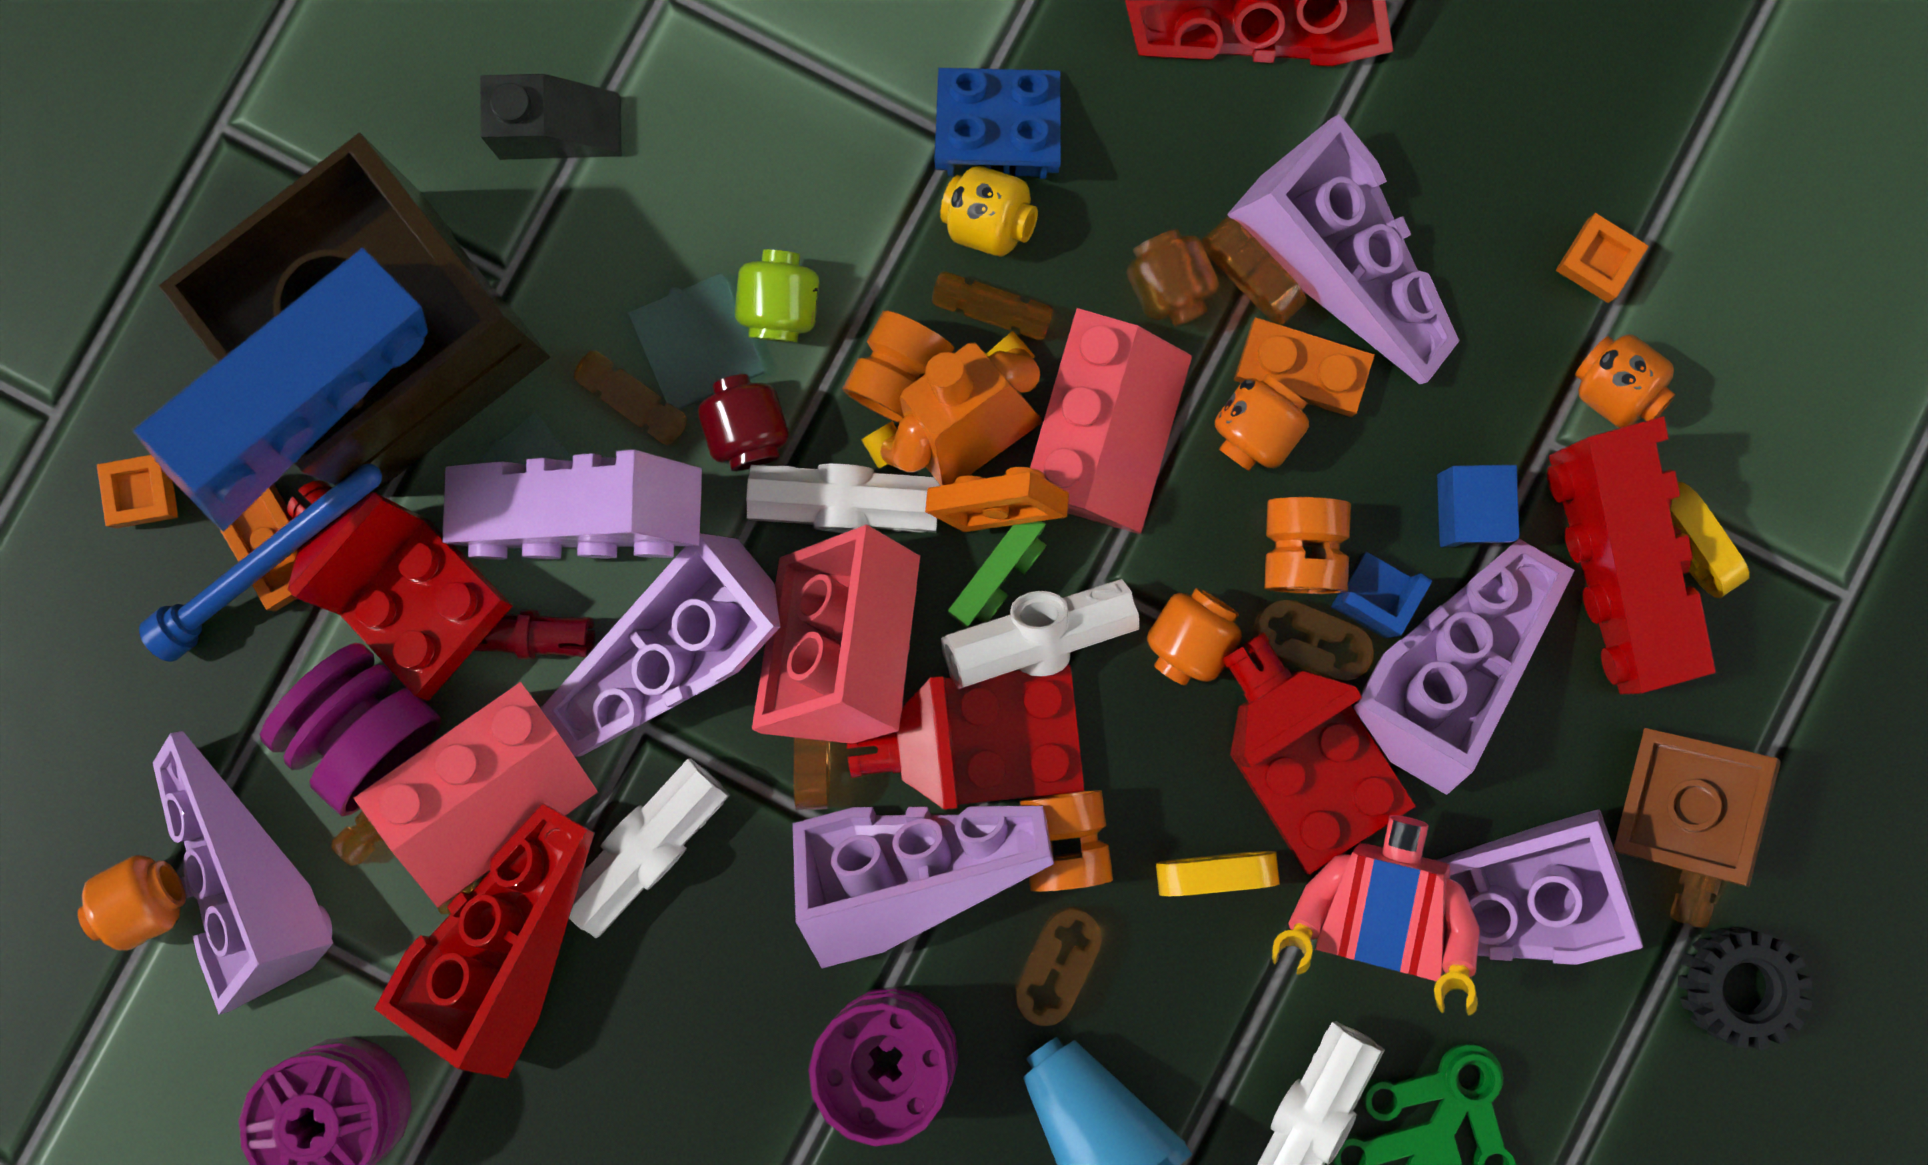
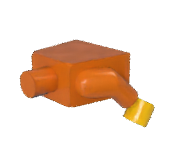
[861,330,1043,486]

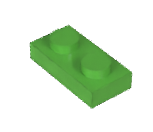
[948,521,1047,628]

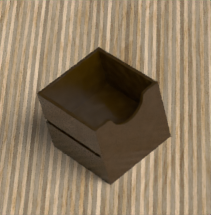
[158,132,550,493]

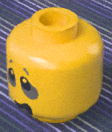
[940,166,1038,257]

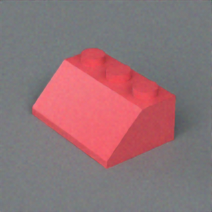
[1030,308,1192,534]
[752,524,920,744]
[353,682,598,908]

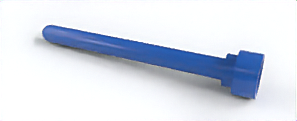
[139,464,382,662]

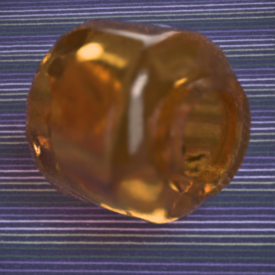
[1127,228,1219,328]

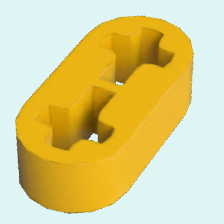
[1670,482,1749,598]
[1156,851,1280,896]

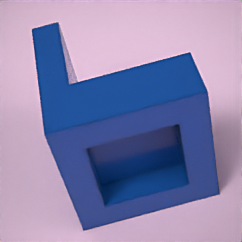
[1437,465,1519,548]
[1331,551,1432,639]

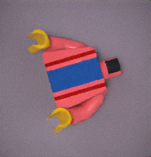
[1272,815,1480,1016]

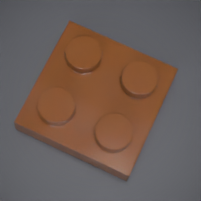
[1614,728,1781,888]

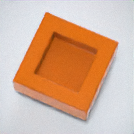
[1555,213,1649,303]
[97,455,178,529]

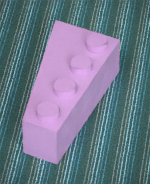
[442,450,702,560]

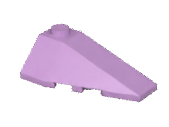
[1227,114,1459,384]
[540,533,780,757]
[1354,539,1575,795]
[153,731,333,1015]
[793,806,1054,968]
[1437,809,1643,965]

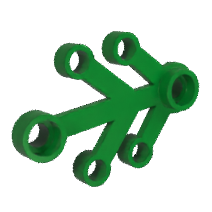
[1332,1043,1516,1165]

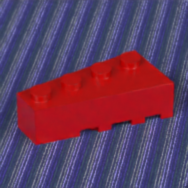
[1547,416,1716,694]

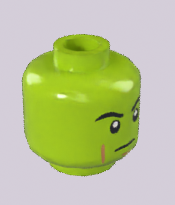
[735,249,819,343]

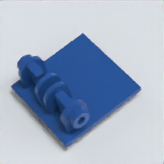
[935,68,1061,179]

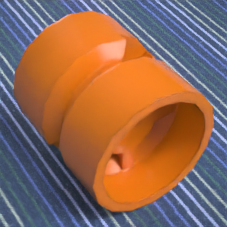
[842,311,954,423]
[1264,497,1351,594]
[1019,790,1113,892]

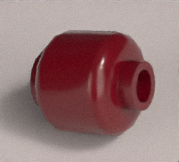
[698,374,789,472]

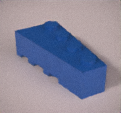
[133,248,428,532]

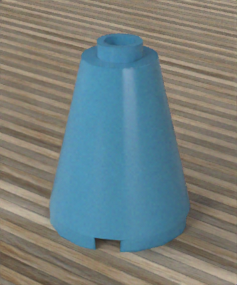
[1023,1037,1192,1165]

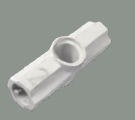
[746,464,940,533]
[941,579,1139,689]
[569,758,730,938]
[1257,1021,1385,1165]

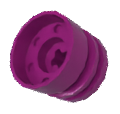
[260,643,441,817]
[809,987,959,1146]
[239,1037,412,1165]

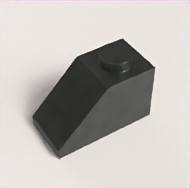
[480,74,621,160]

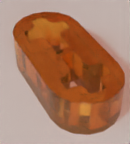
[1202,217,1307,325]
[1254,600,1374,681]
[794,737,830,810]
[1015,907,1102,1026]

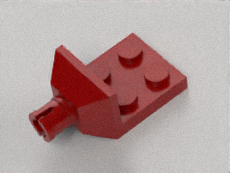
[287,480,513,701]
[1223,632,1416,874]
[846,665,1085,809]

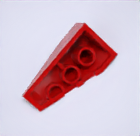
[1125,0,1393,66]
[374,804,595,1078]

